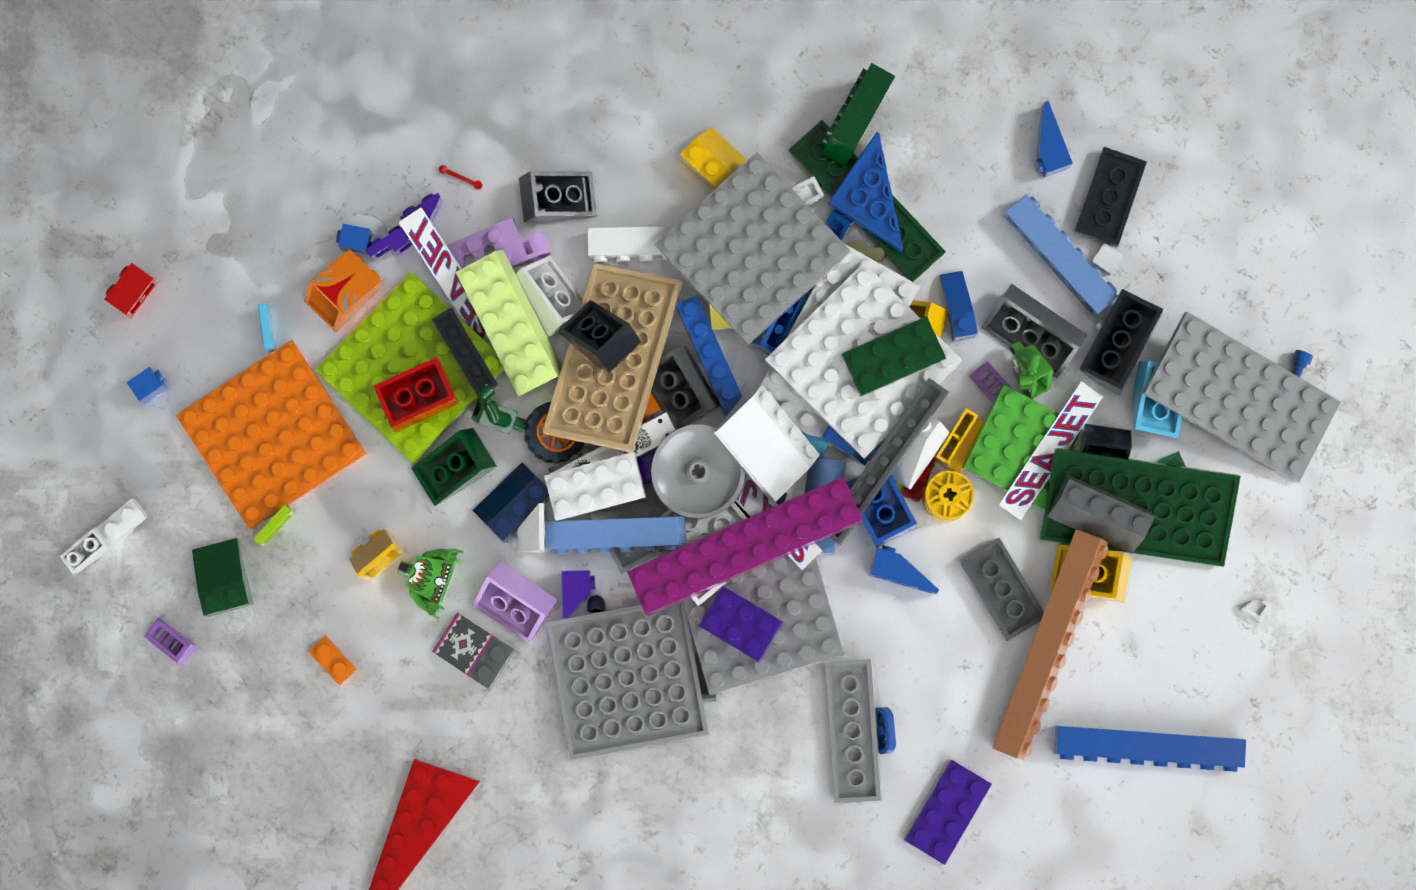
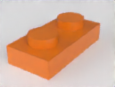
[308,636,358,686]

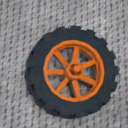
[524,401,585,463]

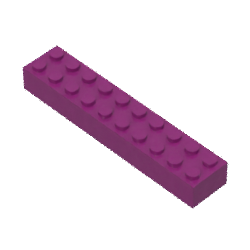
[627,477,863,617]

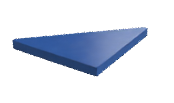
[828,132,903,253]

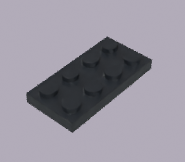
[1074,147,1147,248]

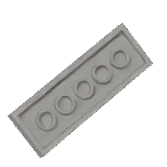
[825,659,882,803]

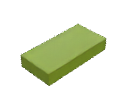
[253,505,294,546]

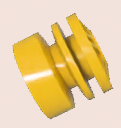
[922,471,974,522]

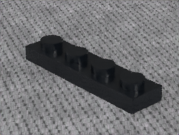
[432,308,499,398]

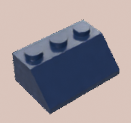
[473,462,550,543]

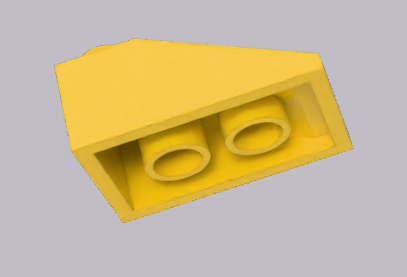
[349,529,405,581]
[1050,544,1132,603]

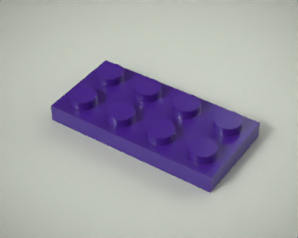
[904,760,992,865]

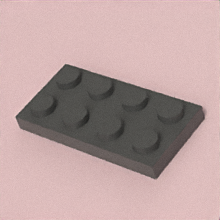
[959,537,1044,641]

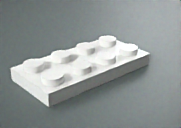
[544,452,646,521]

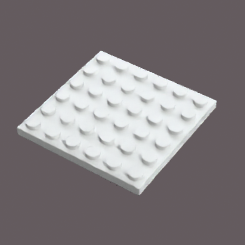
[765,263,963,459]

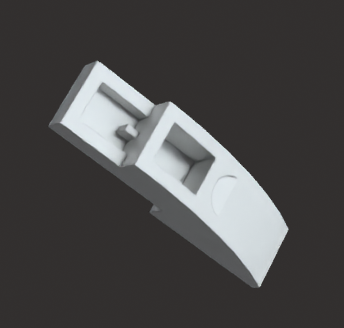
[59,498,149,575]

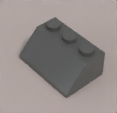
[651,346,720,428]

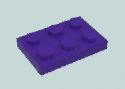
[699,586,784,663]

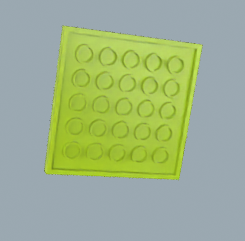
[315,272,505,464]

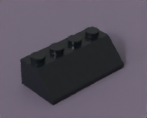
[1079,289,1164,395]

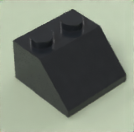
[1079,424,1132,458]

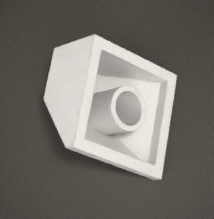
[513,503,547,553]

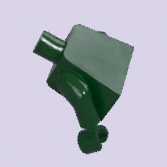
[471,384,527,434]

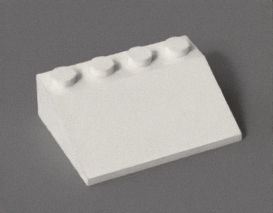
[714,385,820,503]

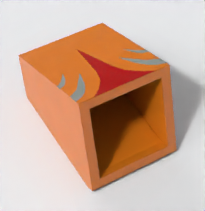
[304,249,382,332]

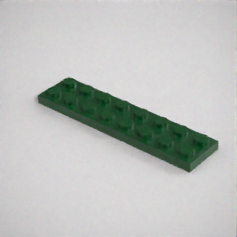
[788,120,946,282]

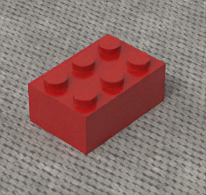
[373,357,460,432]

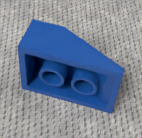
[846,475,918,549]

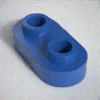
[876,707,896,754]

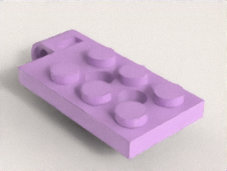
[446,218,552,269]

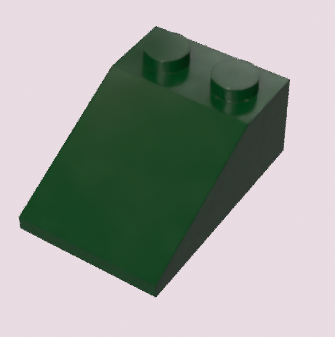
[411,428,497,506]
[192,538,254,617]

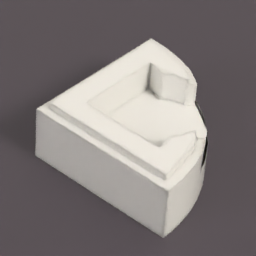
[1240,599,1273,623]

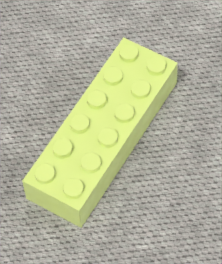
[456,250,562,396]

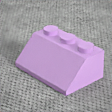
[472,561,558,644]

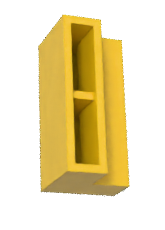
[934,408,984,473]

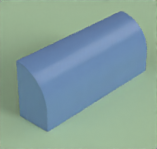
[804,458,847,555]

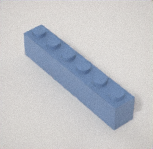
[1003,194,1118,318]
[545,516,686,554]

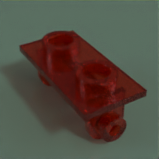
[901,457,936,503]

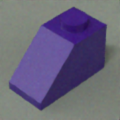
[562,570,596,619]

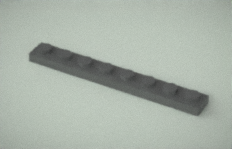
[830,378,949,545]

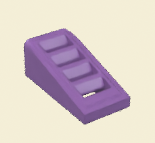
[970,361,1013,404]
[144,618,197,665]

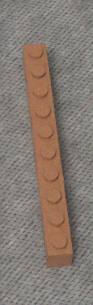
[992,530,1108,761]

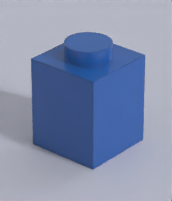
[336,224,373,255]
[126,367,167,404]

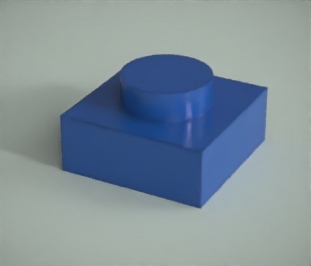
[825,210,853,241]

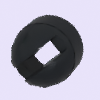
[587,595,606,613]

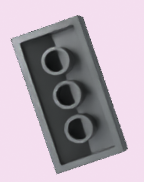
[981,283,1087,379]
[1047,474,1155,554]

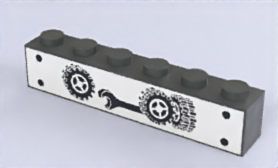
[544,410,679,476]

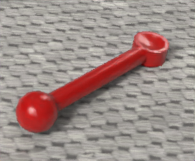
[439,165,483,190]

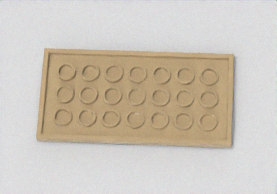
[543,263,682,453]

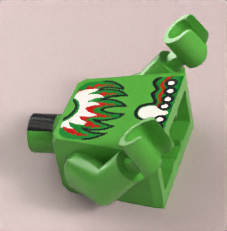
[1009,341,1053,399]
[397,548,463,619]

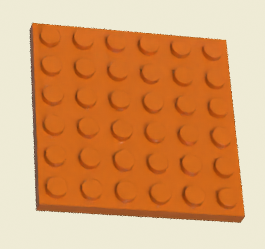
[176,340,367,530]

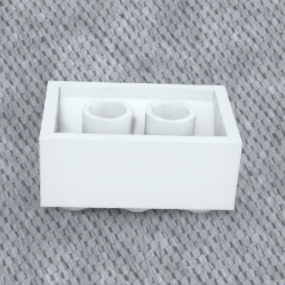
[516,256,583,338]

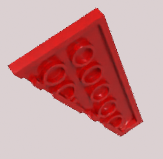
[369,759,481,890]

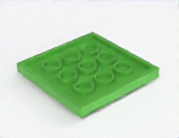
[962,385,1082,509]

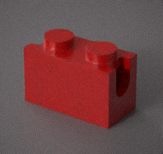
[104,262,159,319]

